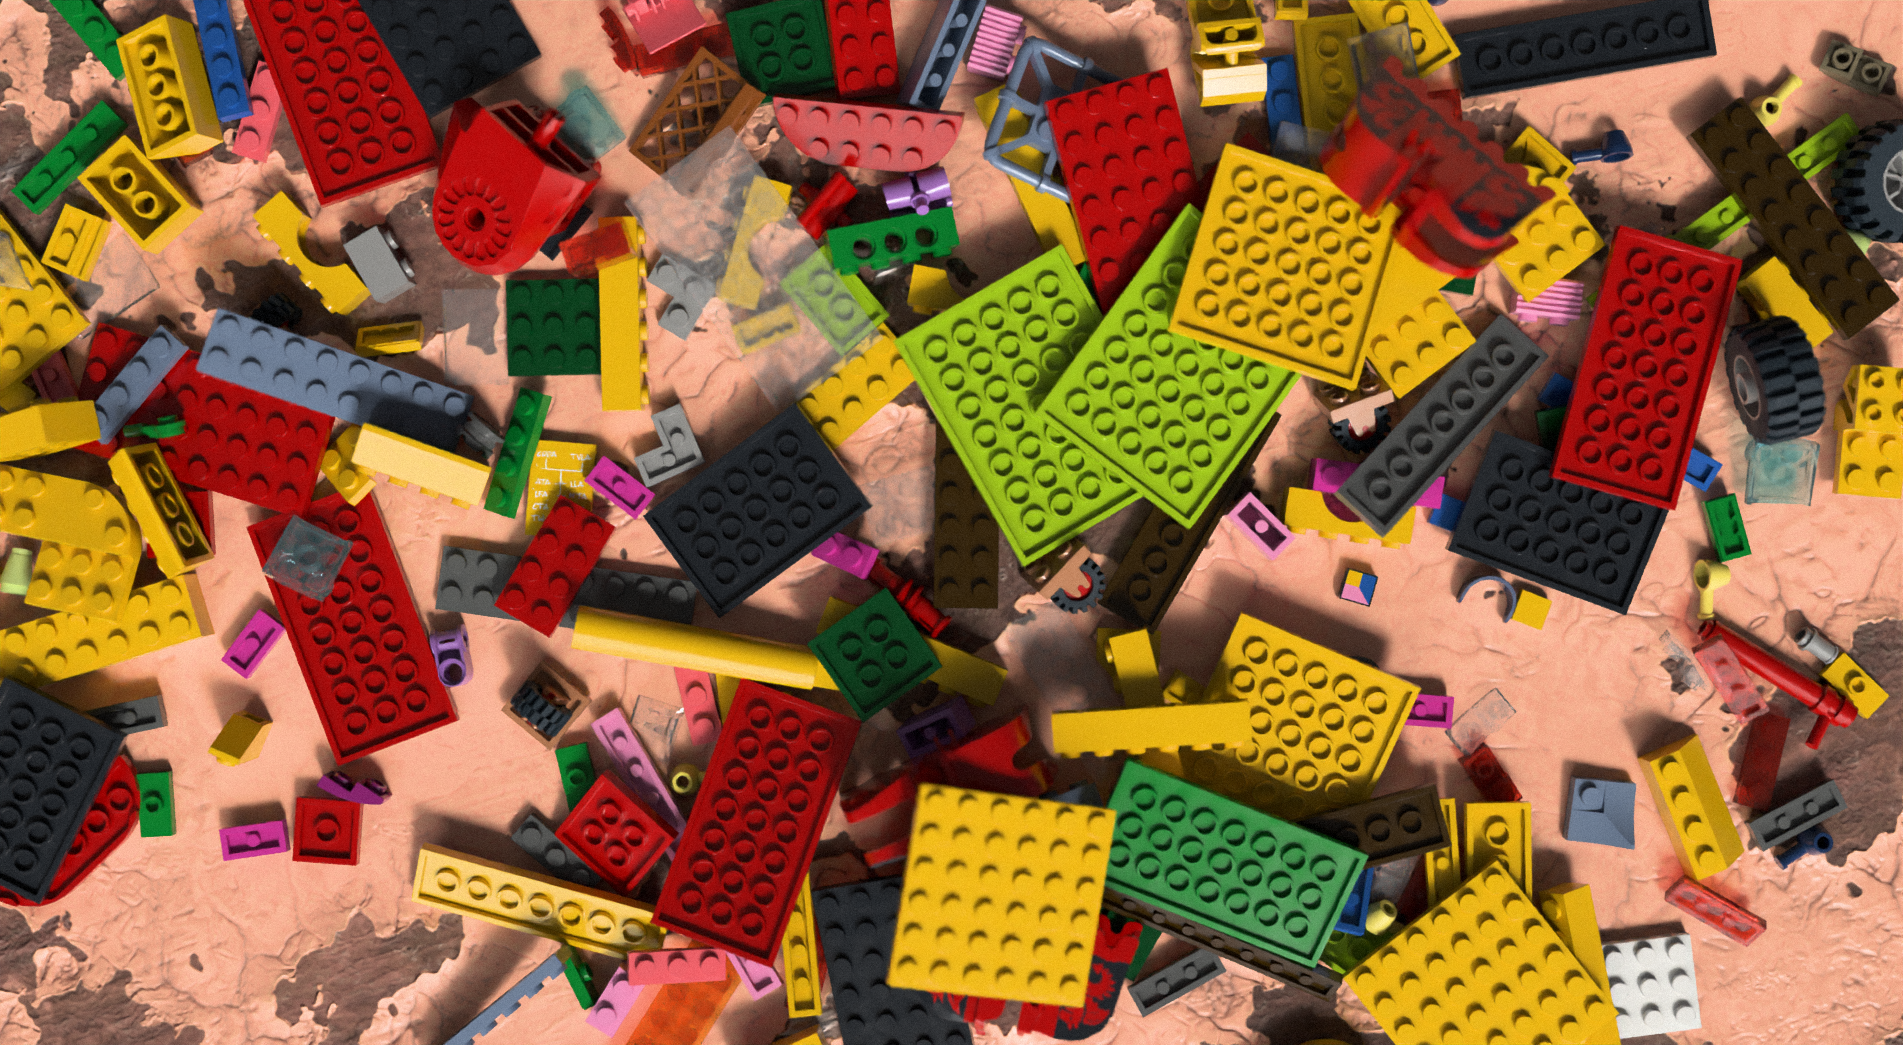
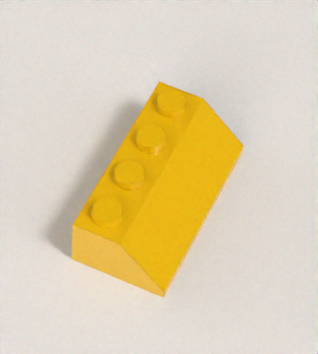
[116,14,224,160]
[351,423,492,510]
[108,443,215,579]
[1637,733,1745,881]

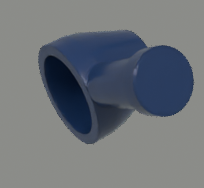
[1570,130,1634,165]
[1773,824,1833,870]

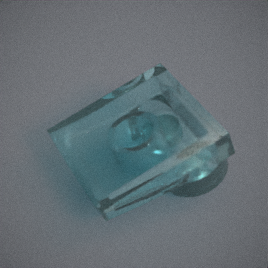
[556,85,627,163]
[1744,438,1820,506]
[261,515,353,602]

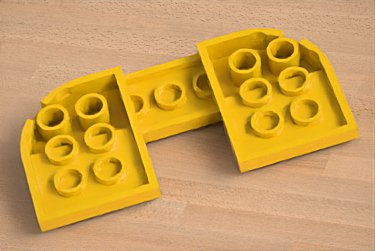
[1365,166,1606,400]
[0,464,142,624]

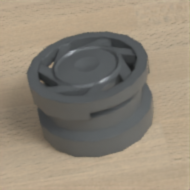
[454,410,505,459]

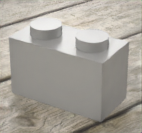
[343,226,417,304]

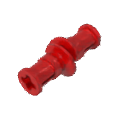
[861,556,953,639]

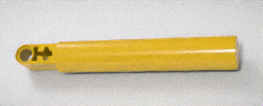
[571,605,840,691]

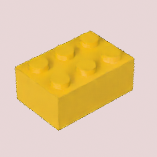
[77,134,205,255]
[0,396,102,462]

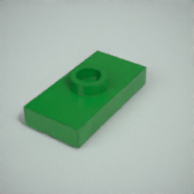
[1700,493,1752,563]
[555,742,597,812]
[136,771,177,838]
[564,944,600,1010]

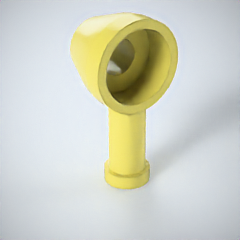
[1748,74,1803,127]
[1693,559,1731,620]
[669,763,707,795]
[1365,900,1405,936]

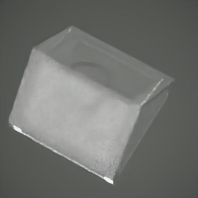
[1347,22,1419,91]

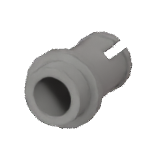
[1794,627,1839,664]

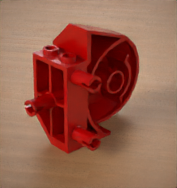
[432,97,602,276]

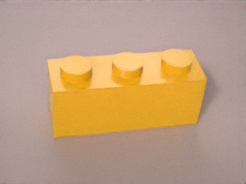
[1736,256,1834,348]

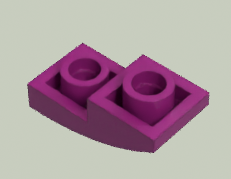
[317,771,392,805]

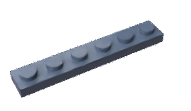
[441,944,573,1045]

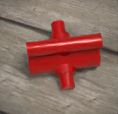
[794,171,858,240]

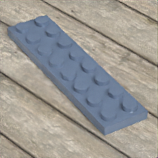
[196,307,475,454]

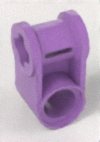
[430,624,474,687]

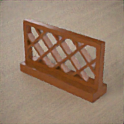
[629,46,766,199]

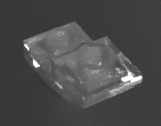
[1659,629,1712,693]
[1444,688,1517,756]
[1370,855,1418,906]

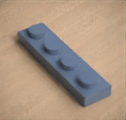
[94,325,189,445]

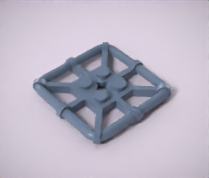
[982,35,1125,204]

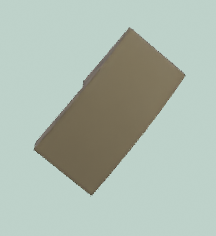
[1819,39,1893,97]

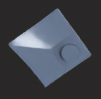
[1562,776,1637,850]

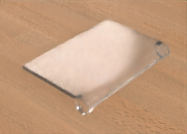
[57,234,160,341]
[442,289,510,386]

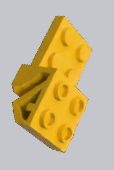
[1185,0,1267,107]
[1832,364,1903,499]

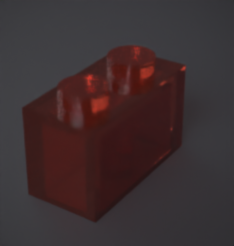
[559,221,638,278]

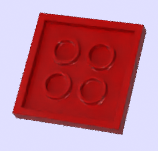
[554,769,680,897]

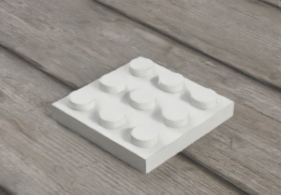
[1601,931,1702,1039]

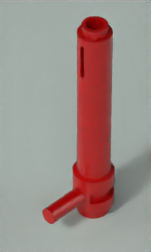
[1697,620,1859,749]

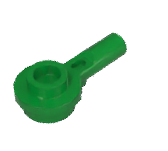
[123,414,186,439]

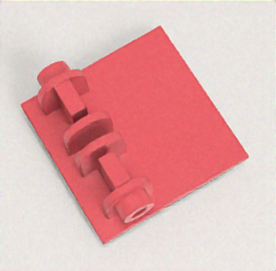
[622,0,707,55]

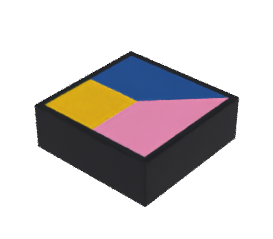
[1337,567,1379,607]

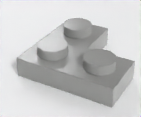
[646,254,716,342]
[634,403,706,488]

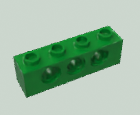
[823,206,960,277]

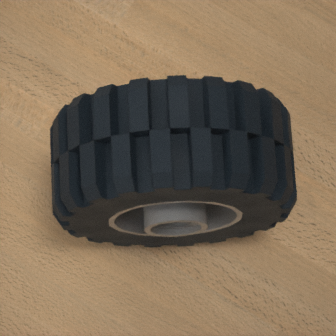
[1831,119,1903,243]
[1724,315,1826,445]

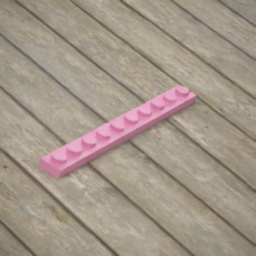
[590,707,784,1001]

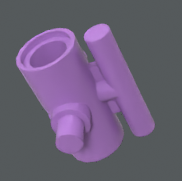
[881,166,953,218]

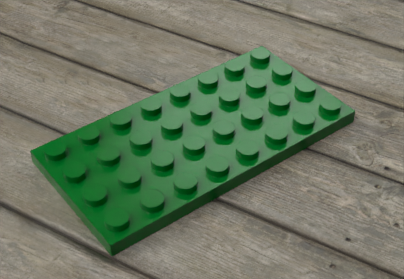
[1104,756,1368,968]

